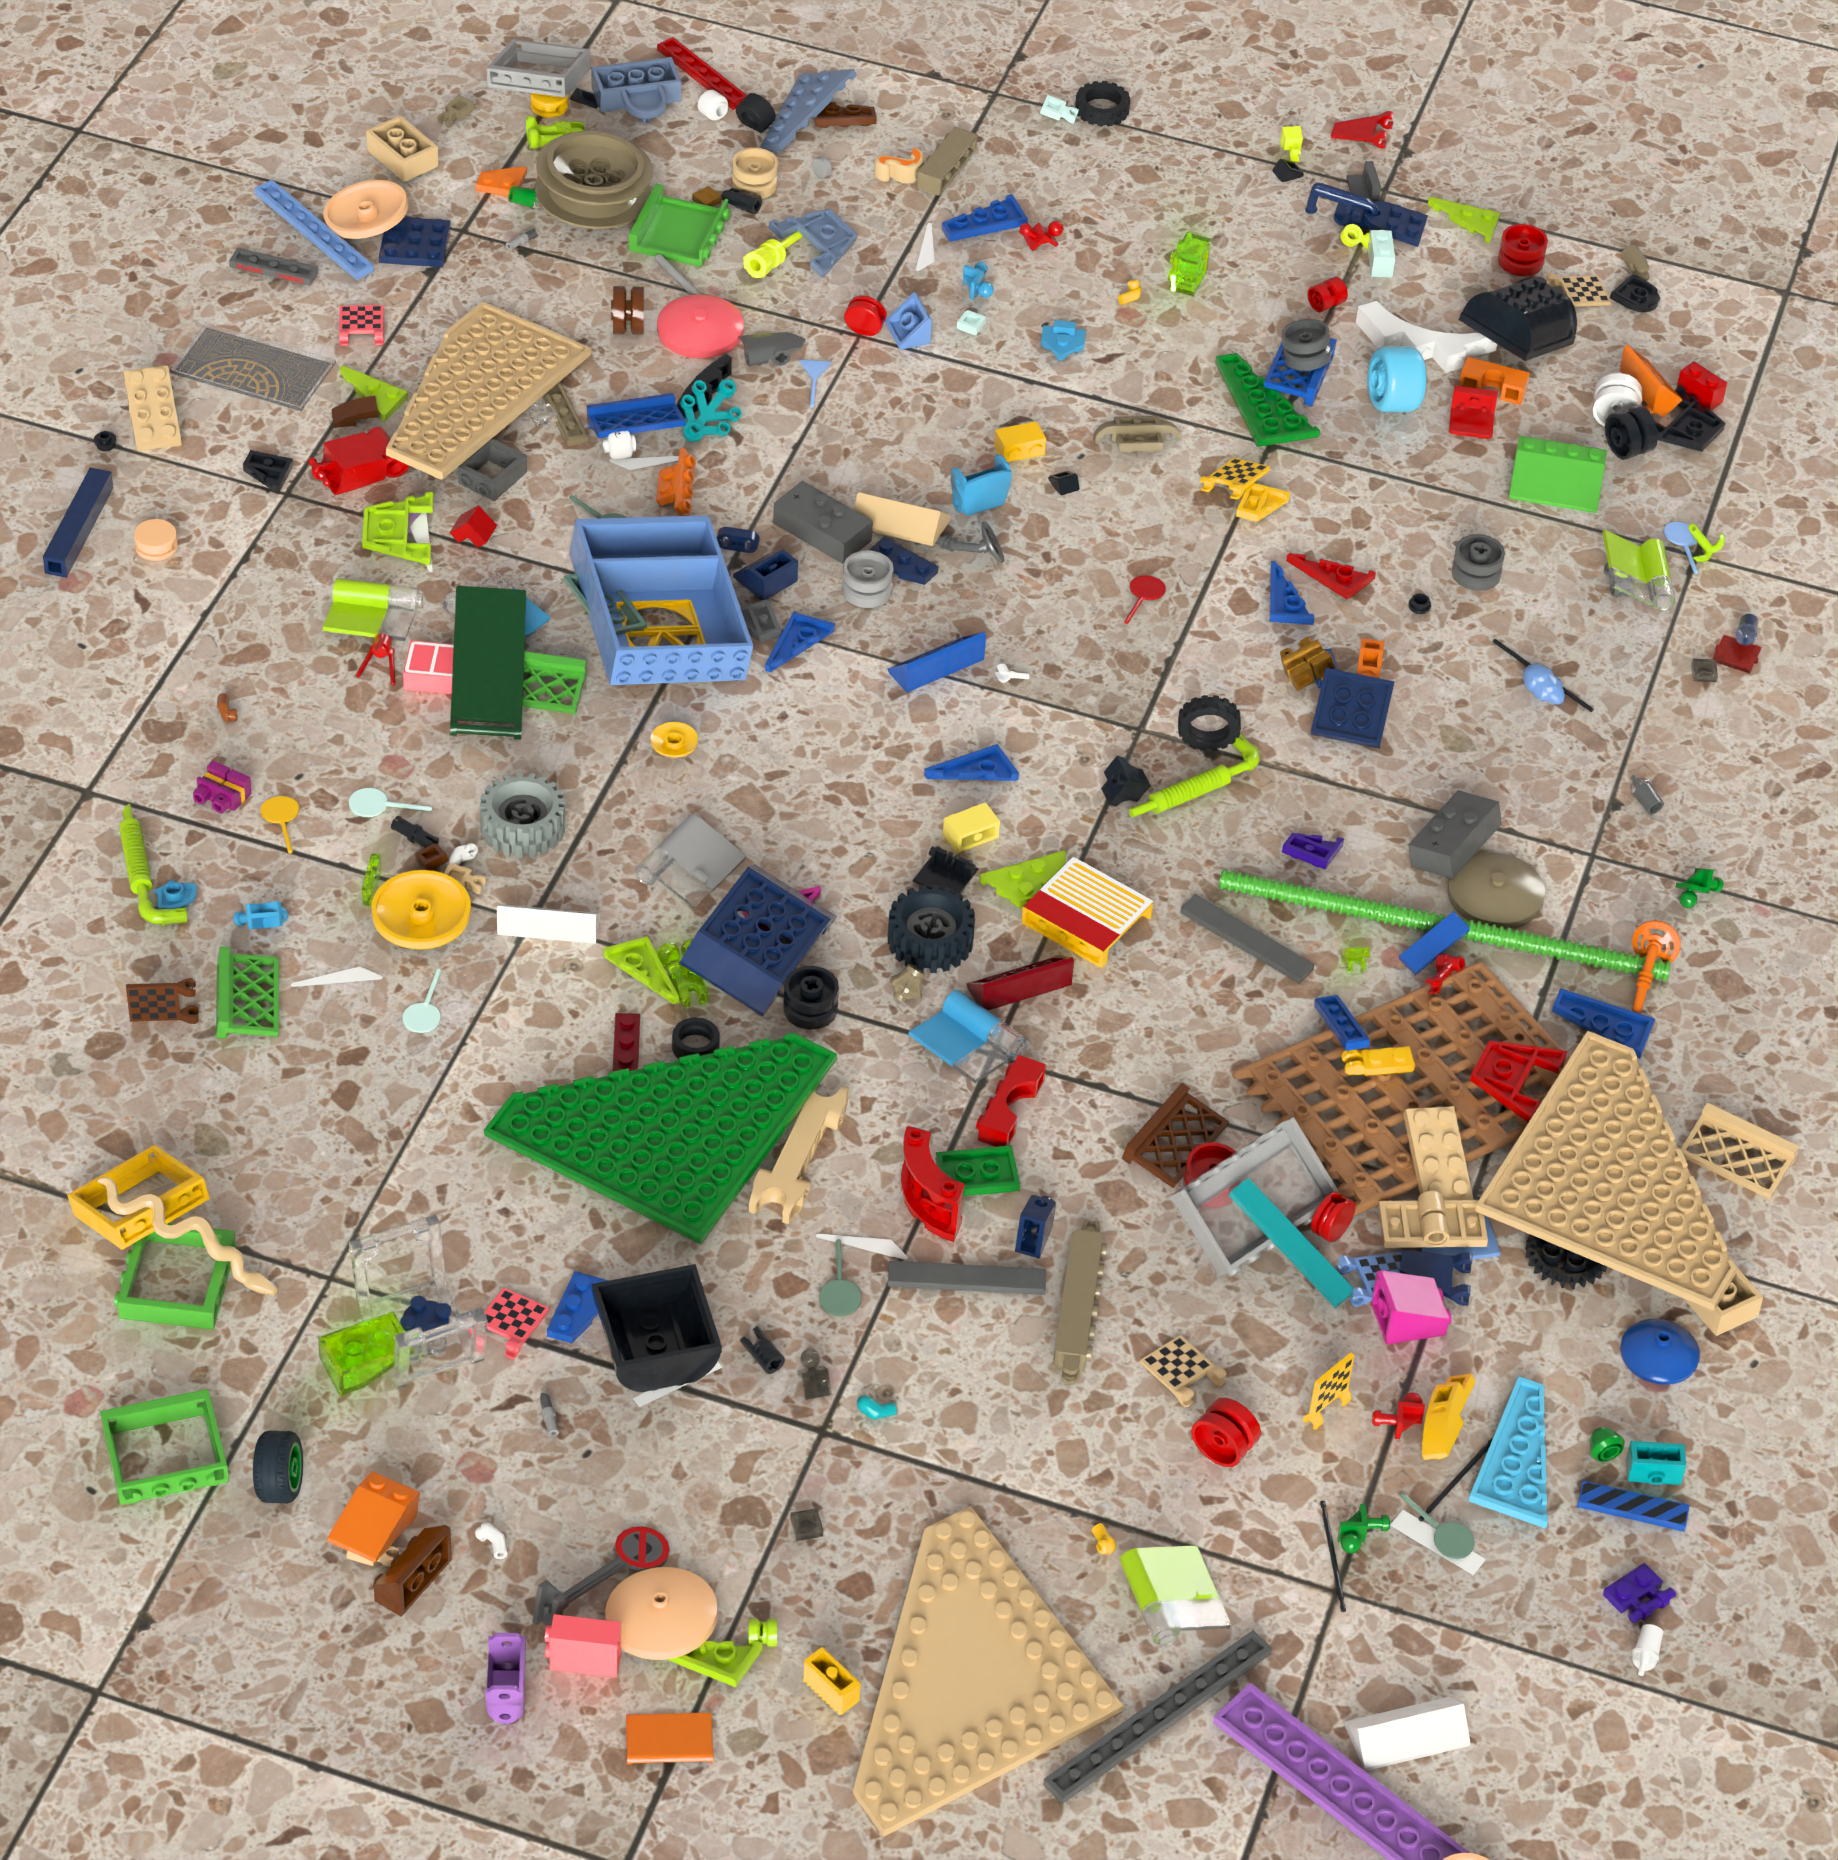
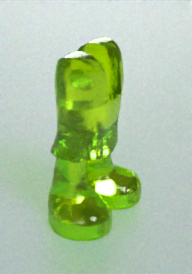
[657,939,708,1007]

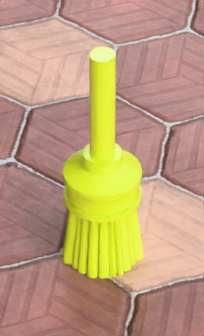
[743,231,803,278]

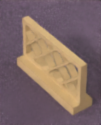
[1681,1102,1799,1199]

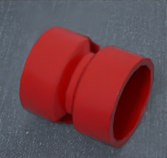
[1307,276,1348,313]

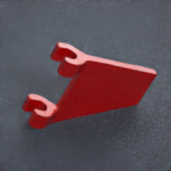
[1331,111,1394,149]

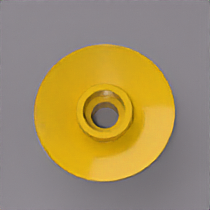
[651,722,698,757]

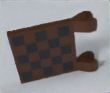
[126,978,199,1024]

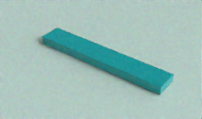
[1228,1178,1354,1308]

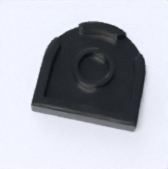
[1610,274,1660,312]

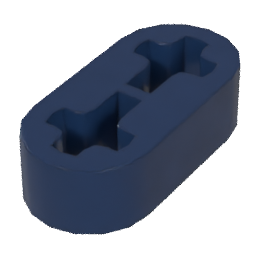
[716,527,760,553]

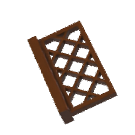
[1121,1083,1229,1188]

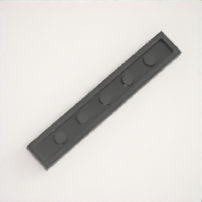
[1181,894,1315,984]
[888,1261,1046,1295]

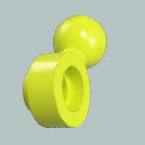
[1340,224,1370,249]

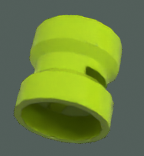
[748,1618,777,1647]

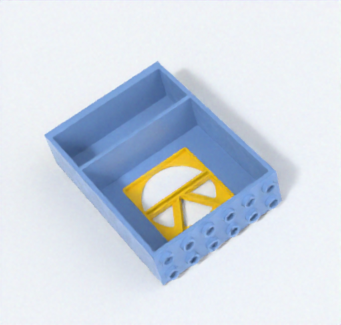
[569,515,753,685]

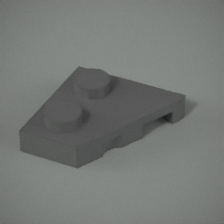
[740,599,782,643]

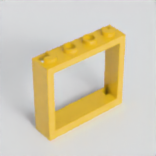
[67,1145,210,1250]

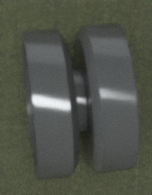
[1282,319,1331,371]
[1451,534,1505,591]

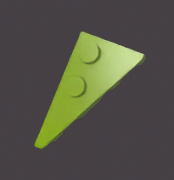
[1428,196,1500,243]
[339,365,408,422]
[603,936,679,1004]
[666,1641,763,1687]

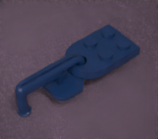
[1305,182,1428,247]

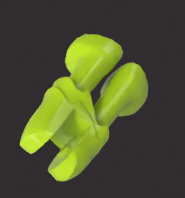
[526,116,585,149]

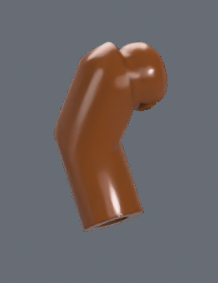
[217,693,238,723]

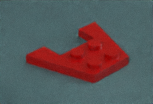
[1470,1041,1568,1123]

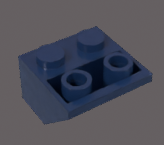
[733,549,798,600]

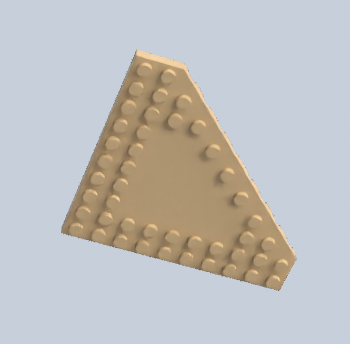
[1476,1031,1736,1311]
[853,1506,1123,1837]

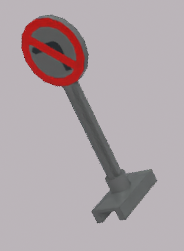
[532,1526,670,1625]

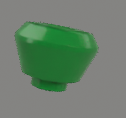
[1589,1427,1625,1462]

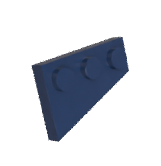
[868,537,939,585]

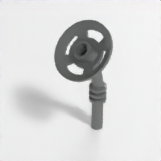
[935,521,1005,563]

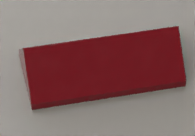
[966,956,1074,1011]

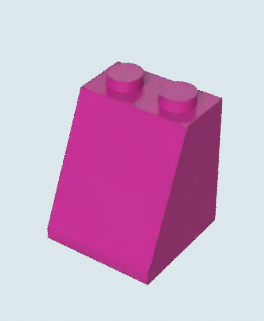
[1371,1270,1451,1345]

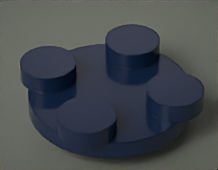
[400,1296,451,1340]

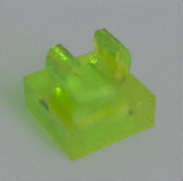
[1341,947,1370,973]

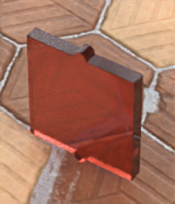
[1712,635,1762,674]

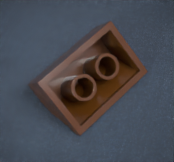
[373,1525,452,1617]

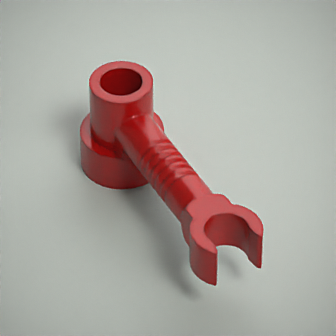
[1425,954,1465,994]

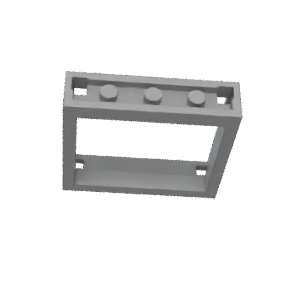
[487,39,591,97]

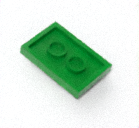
[935,1145,1020,1196]

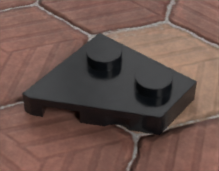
[243,450,294,493]

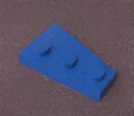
[547,1271,609,1343]

